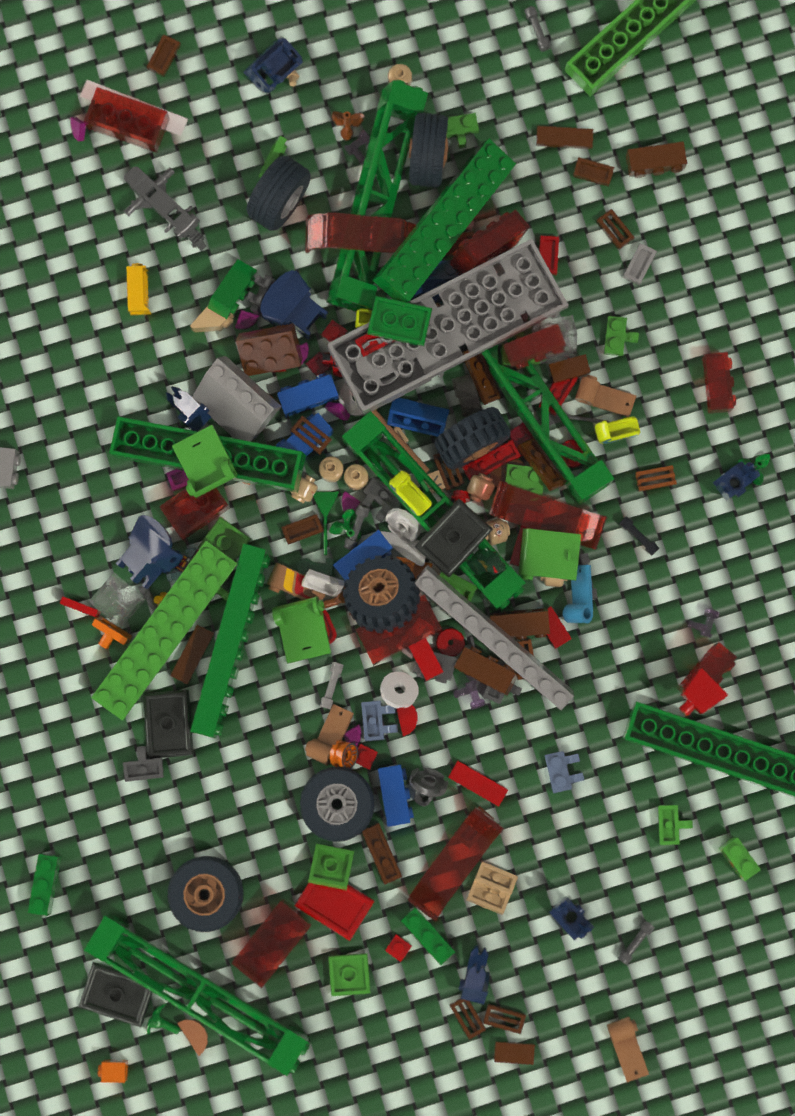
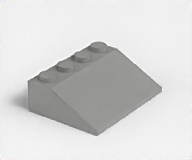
[192,356,282,442]

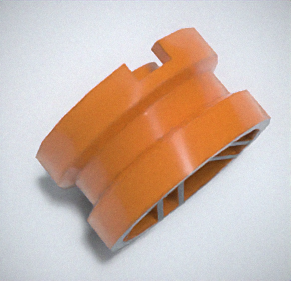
[329,740,358,769]

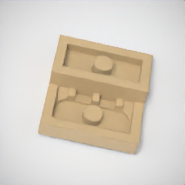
[466,862,518,915]

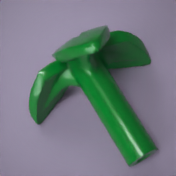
[738,454,770,486]
[329,509,361,539]
[147,1003,180,1035]

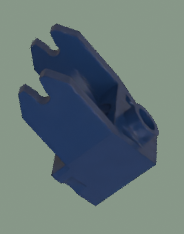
[166,386,211,432]
[713,461,760,501]
[549,896,594,941]
[459,946,490,1004]

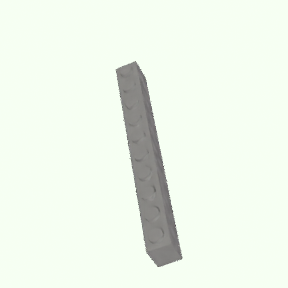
[414,565,574,710]

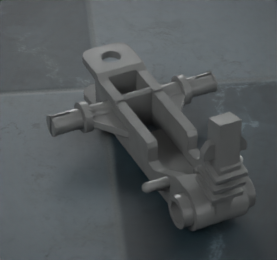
[124,166,206,251]

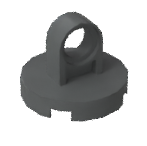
[409,768,448,806]

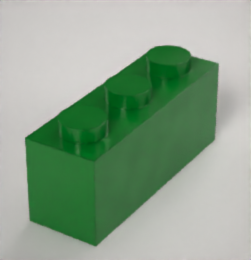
[207,259,257,319]
[28,853,62,916]
[401,906,455,966]

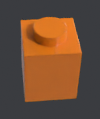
[98,1060,128,1083]

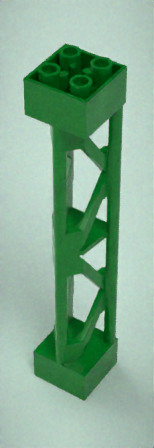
[326,80,428,312]
[481,336,615,505]
[342,411,526,612]
[84,913,311,1076]

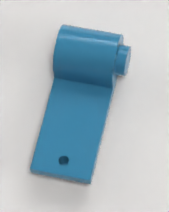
[563,565,593,623]

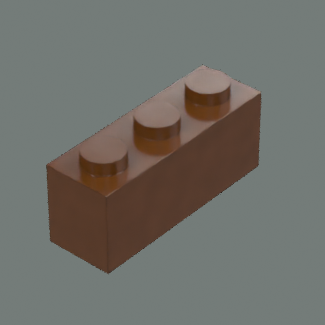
[626,141,687,178]
[490,608,550,640]
[454,646,518,696]

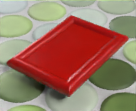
[294,883,375,941]

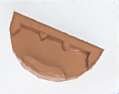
[177,1019,208,1056]

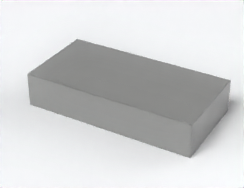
[623,243,657,286]

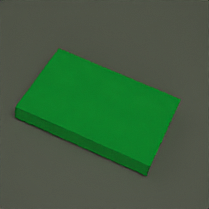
[367,296,432,347]

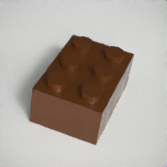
[236,323,303,376]

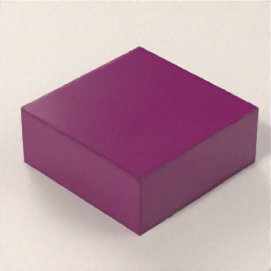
[166,469,189,492]

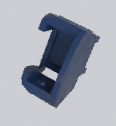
[243,36,303,93]
[260,270,328,340]
[116,515,184,589]

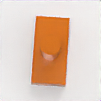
[92,616,133,649]

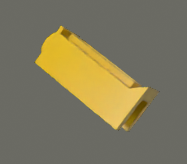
[127,263,151,315]

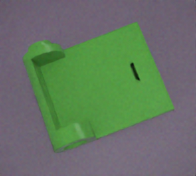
[172,425,237,498]
[518,529,581,581]
[272,597,332,664]

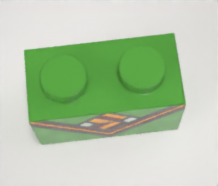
[719,837,761,881]

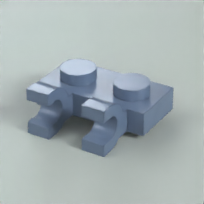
[361,701,398,741]
[545,751,584,793]

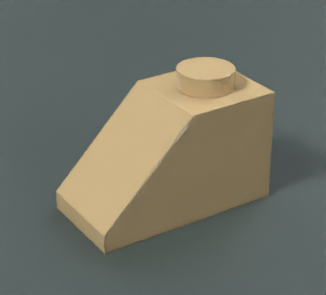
[190,306,234,332]

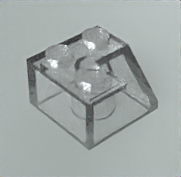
[531,315,577,364]
[88,573,146,628]

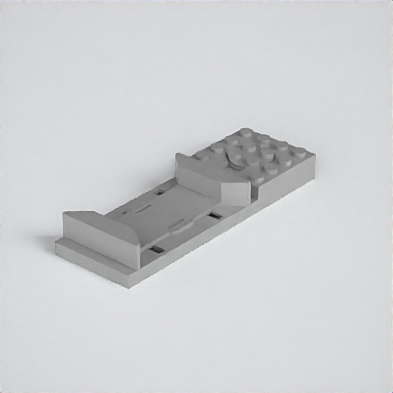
[327,239,568,416]

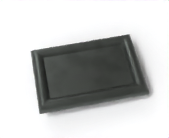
[414,498,493,578]
[143,690,194,759]
[78,962,153,1027]

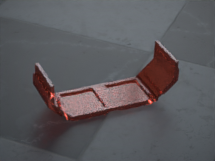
[305,213,416,253]
[489,481,607,550]
[407,806,504,921]

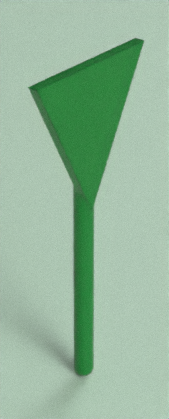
[313,492,339,556]

